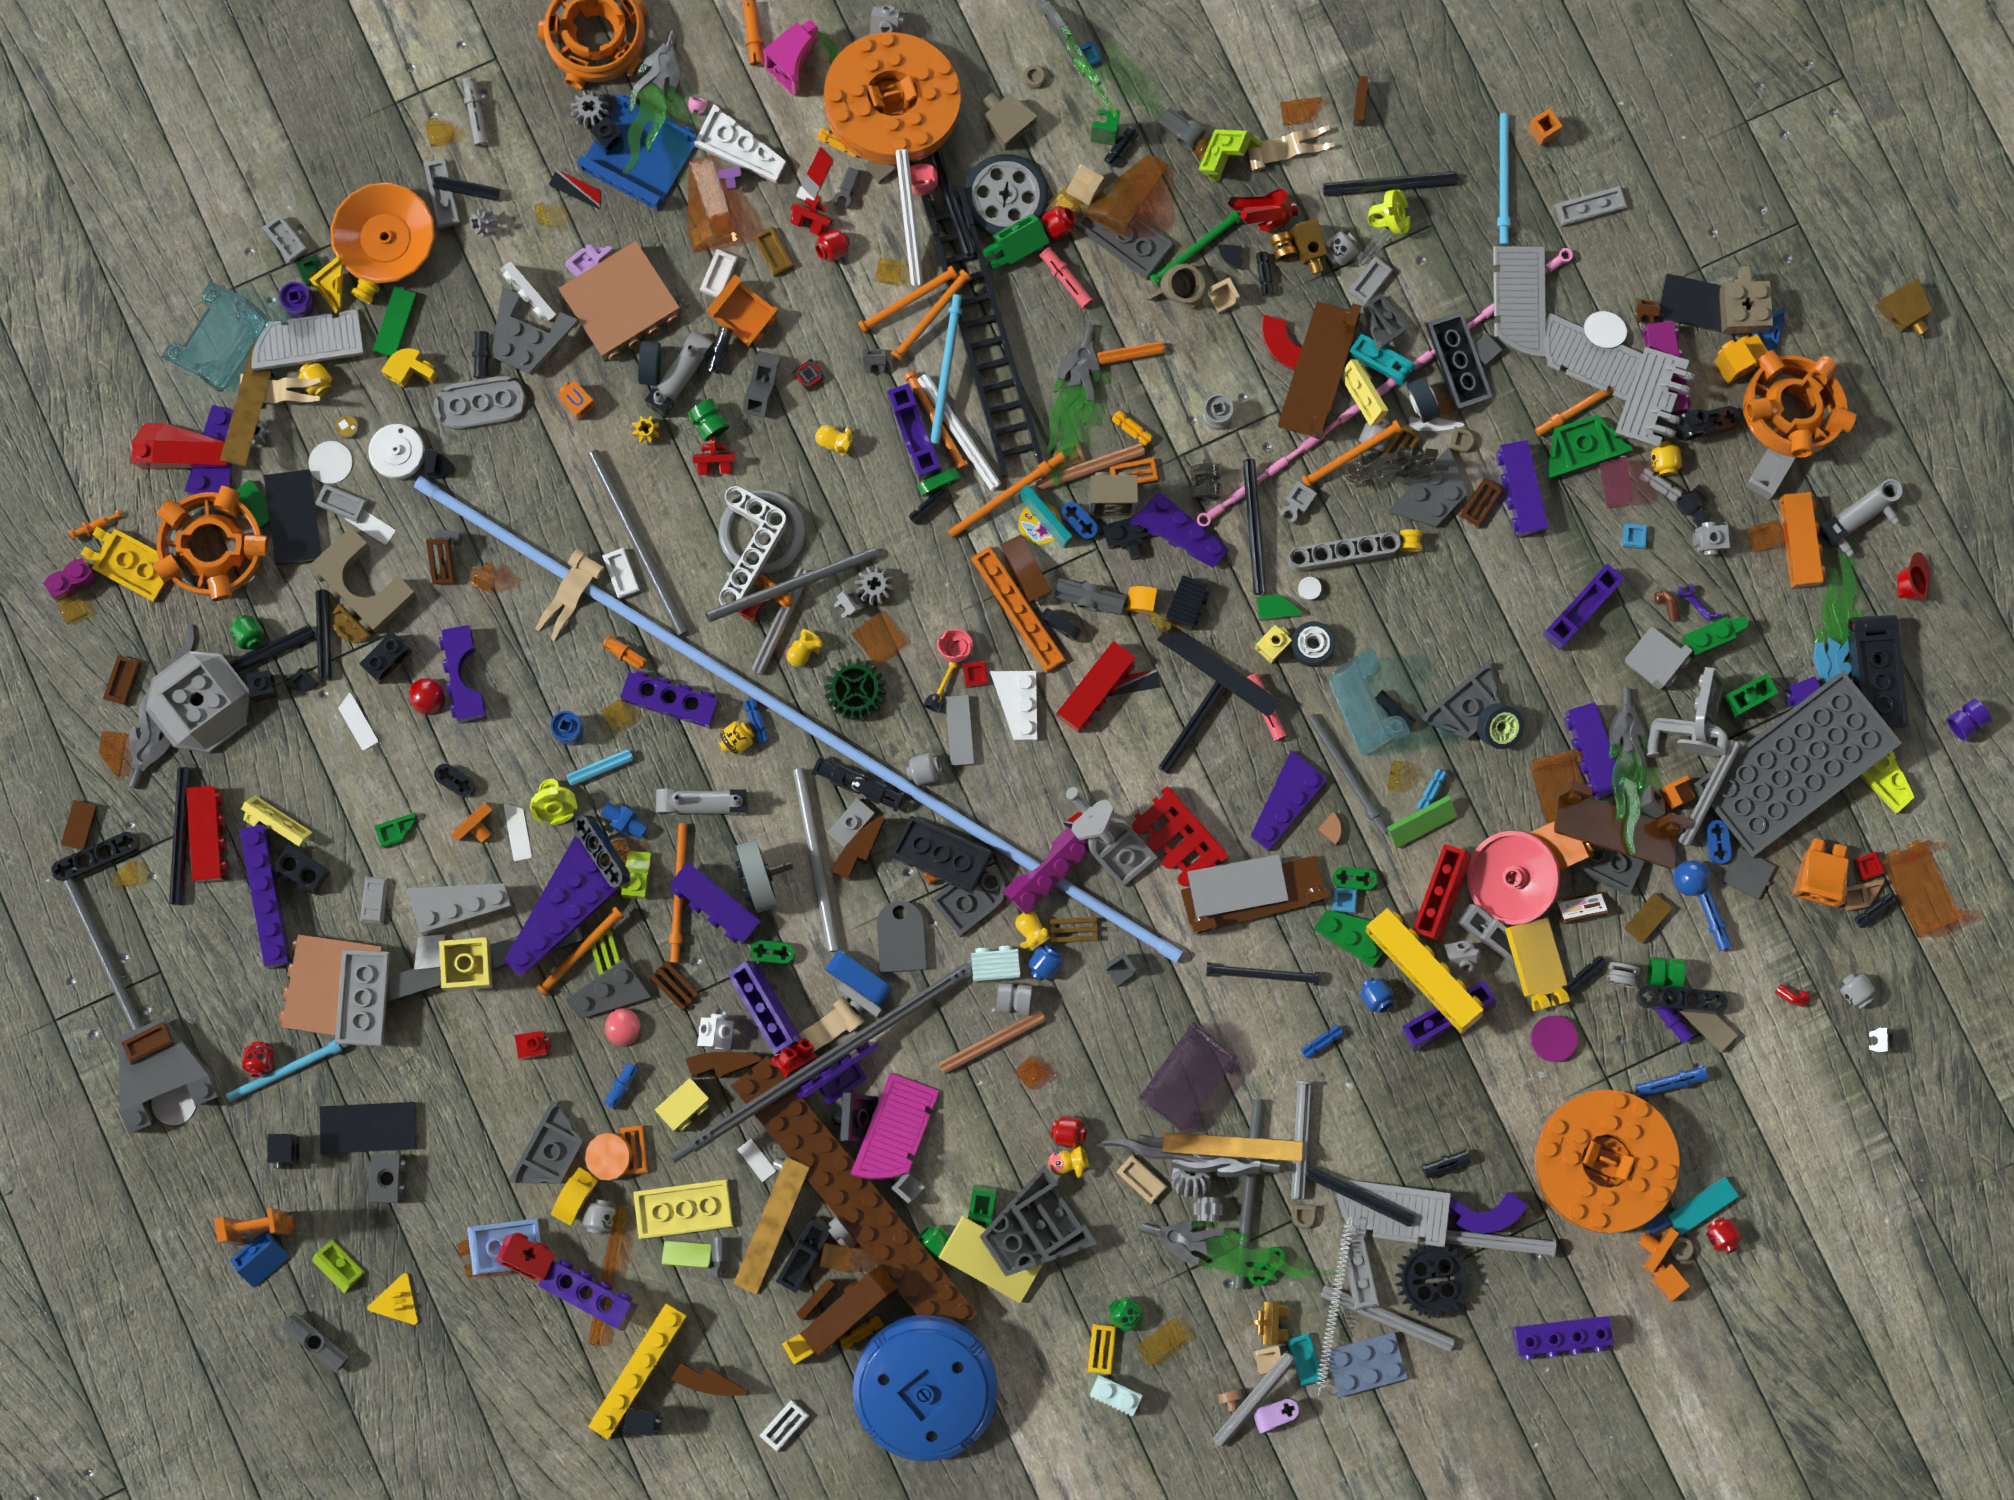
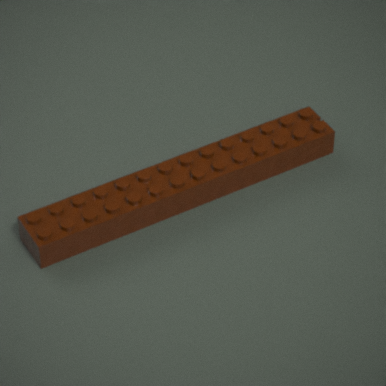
[731,1056,978,1326]

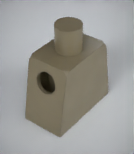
[983,93,1037,150]

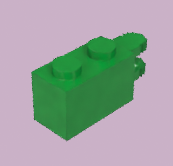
[983,214,1049,269]
[1680,616,1749,659]

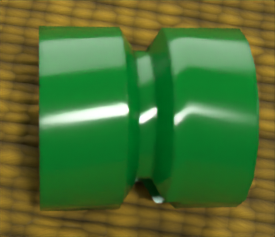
[688,399,729,442]
[1647,957,1685,988]

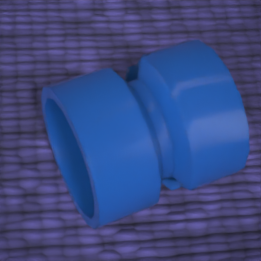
[550,711,584,746]

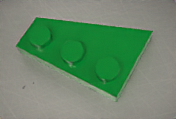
[1313,909,1383,968]

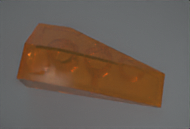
[1084,154,1168,237]
[687,155,738,253]

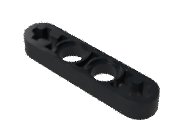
[573,815,630,888]
[51,832,140,882]
[1636,985,1728,1014]

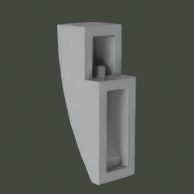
[1456,904,1515,965]

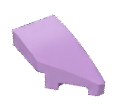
[565,244,613,277]

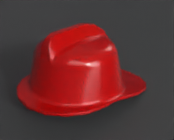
[1897,552,1931,602]

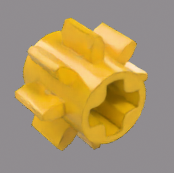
[632,416,660,444]

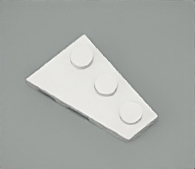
[500,262,556,321]
[990,671,1037,741]

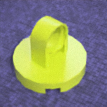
[1367,190,1410,236]
[530,779,578,825]

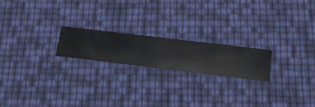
[1157,624,1281,718]

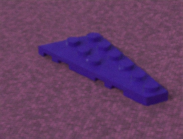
[505,836,621,978]

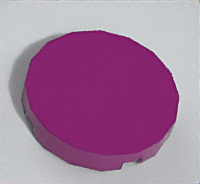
[1530,1015,1577,1062]

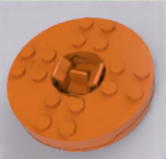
[823,32,961,165]
[1534,1090,1680,1234]

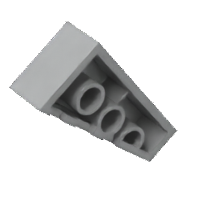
[407,883,514,936]

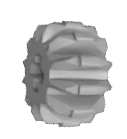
[571,90,609,129]
[855,566,894,606]
[1171,1168,1211,1199]

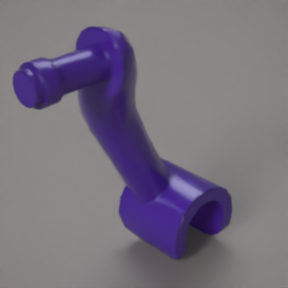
[1678,584,1721,622]

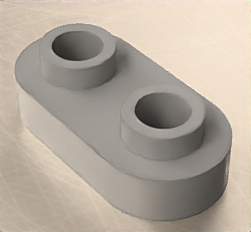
[828,1217,858,1249]

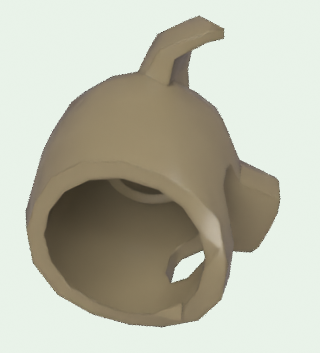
[1146,262,1205,309]

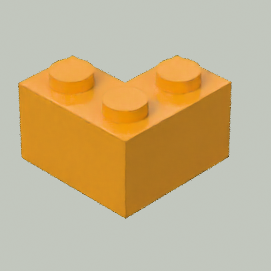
[1714,334,1768,384]

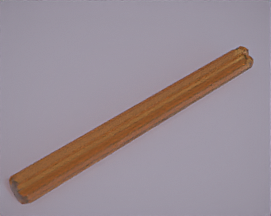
[588,1205,628,1346]

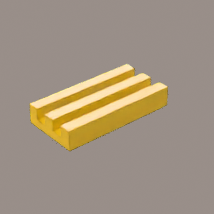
[1087,1324,1116,1375]

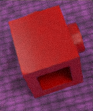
[514,1031,551,1060]

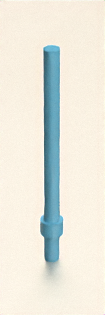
[1497,113,1511,246]
[226,1039,349,1102]

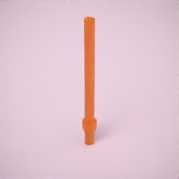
[1535,386,1615,437]
[948,452,1066,538]
[669,823,688,963]

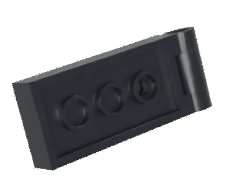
[1848,615,1909,729]

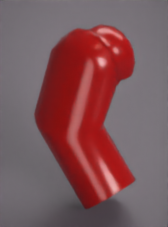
[1775,984,1811,1007]

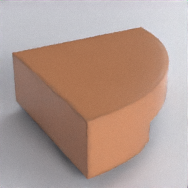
[1317,812,1341,845]

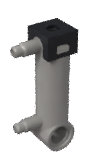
[645,330,714,418]
[1819,479,1903,557]
[656,789,748,816]

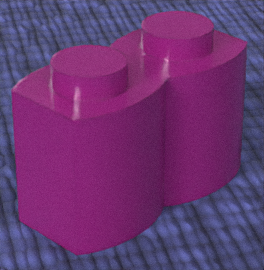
[43,558,97,602]

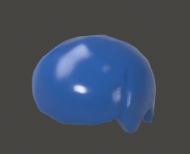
[1673,860,1711,896]

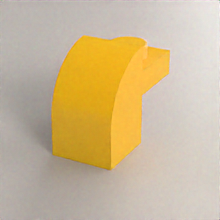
[381,348,438,388]
[550,1167,599,1226]

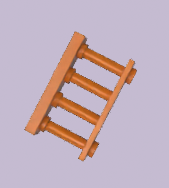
[214,1208,295,1245]

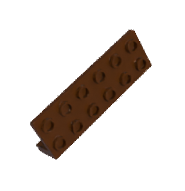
[1278,302,1361,440]
[1554,781,1691,869]
[1181,856,1330,935]

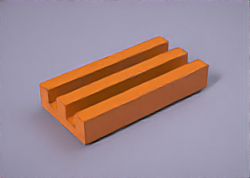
[1109,458,1159,485]
[620,1125,649,1175]

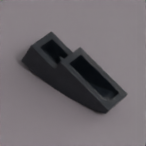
[776,1215,831,1293]

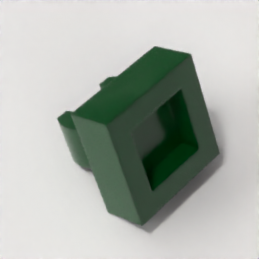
[296,255,323,287]

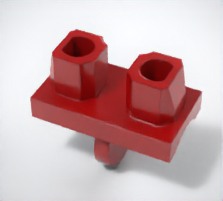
[790,195,834,236]
[693,437,735,475]
[770,1038,818,1078]

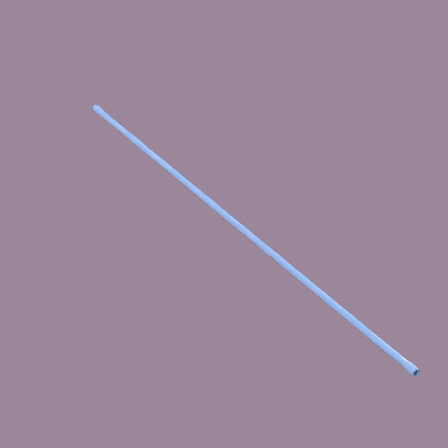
[414,476,1183,963]

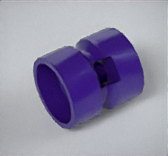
[279,282,314,318]
[1947,698,1992,742]

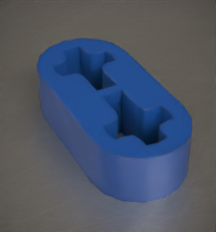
[1061,502,1098,541]
[1706,820,1731,865]

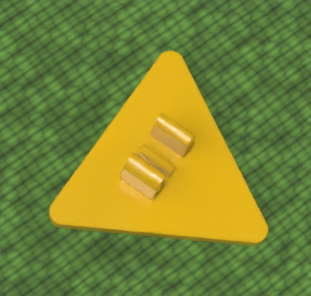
[367,1273,418,1325]

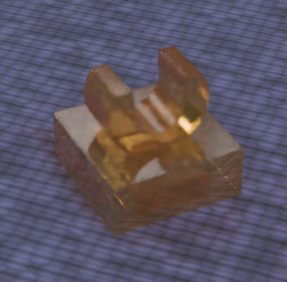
[470,562,495,593]
[1014,1056,1047,1089]

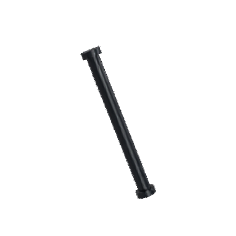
[1206,962,1319,986]

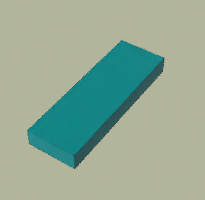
[1018,485,1072,548]
[1667,1177,1739,1236]

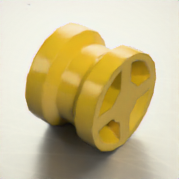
[351,279,380,304]
[1400,529,1423,552]

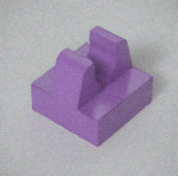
[718,167,741,189]

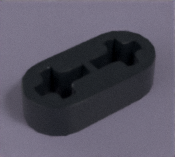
[1040,608,1082,642]
[434,764,476,798]

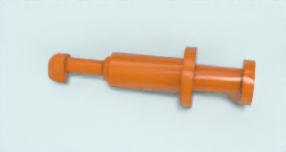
[69,510,122,541]

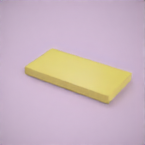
[633,1179,734,1239]
[939,1216,1043,1303]

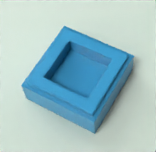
[1622,523,1648,550]
[1332,888,1357,914]

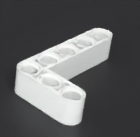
[719,486,787,606]

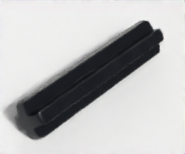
[432,175,500,201]

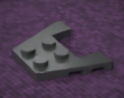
[491,288,580,375]

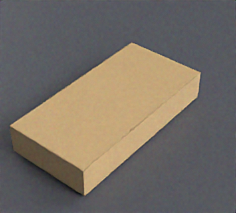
[1116,1155,1167,1204]

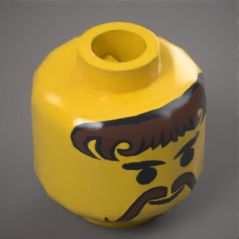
[719,721,755,755]

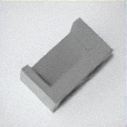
[1745,448,1796,500]

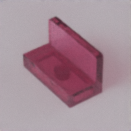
[1599,455,1633,508]

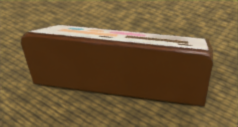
[1556,891,1609,924]

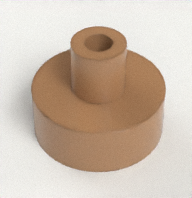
[1217,1389,1243,1411]

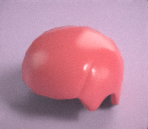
[910,163,938,196]
[937,629,973,663]
[605,1008,641,1047]

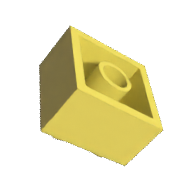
[439,937,493,991]

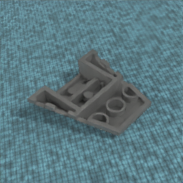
[979,1165,1097,1277]

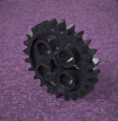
[1395,1244,1472,1319]

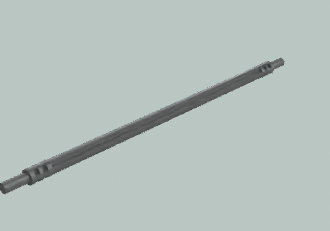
[670,962,972,1164]

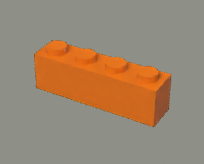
[1779,492,1826,589]

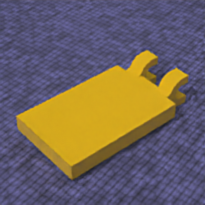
[81,527,166,602]
[1505,917,1570,1011]

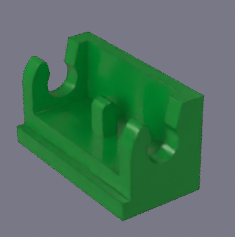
[1090,109,1120,146]

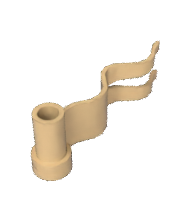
[1246,125,1335,172]
[240,374,322,403]
[535,549,604,641]
[773,997,865,1056]

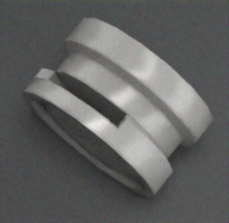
[1606,962,1642,988]

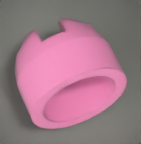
[688,97,707,115]

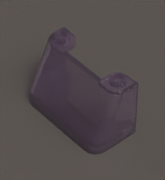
[1137,1021,1239,1133]

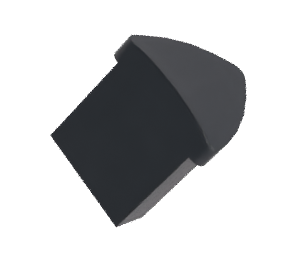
[424,449,456,479]

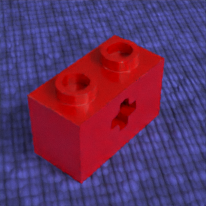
[495,1232,555,1282]

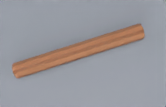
[1036,443,1145,491]
[939,1010,1045,1074]

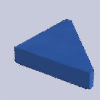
[1749,307,1786,353]

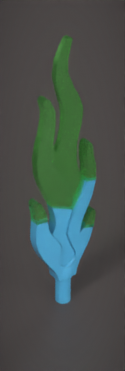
[1813,540,1859,685]

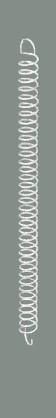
[1316,1217,1353,1396]

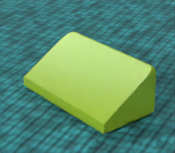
[312,1240,365,1293]
[662,1241,711,1268]

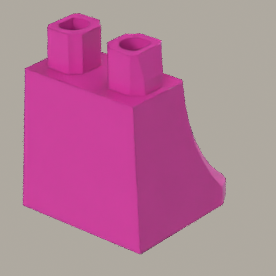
[764,19,818,96]

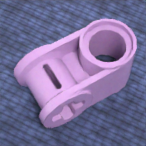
[1252,1399,1299,1433]

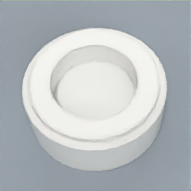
[1298,577,1321,601]

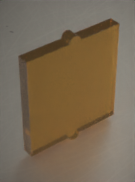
[851,611,906,666]

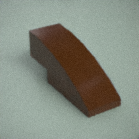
[1000,535,1051,604]
[831,816,885,881]
[685,1051,762,1079]
[671,1363,748,1396]

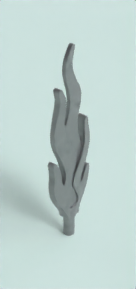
[128,624,195,789]
[1103,1135,1280,1177]

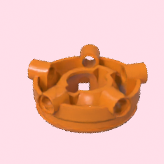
[538,0,649,89]
[1743,350,1857,458]
[153,486,269,601]

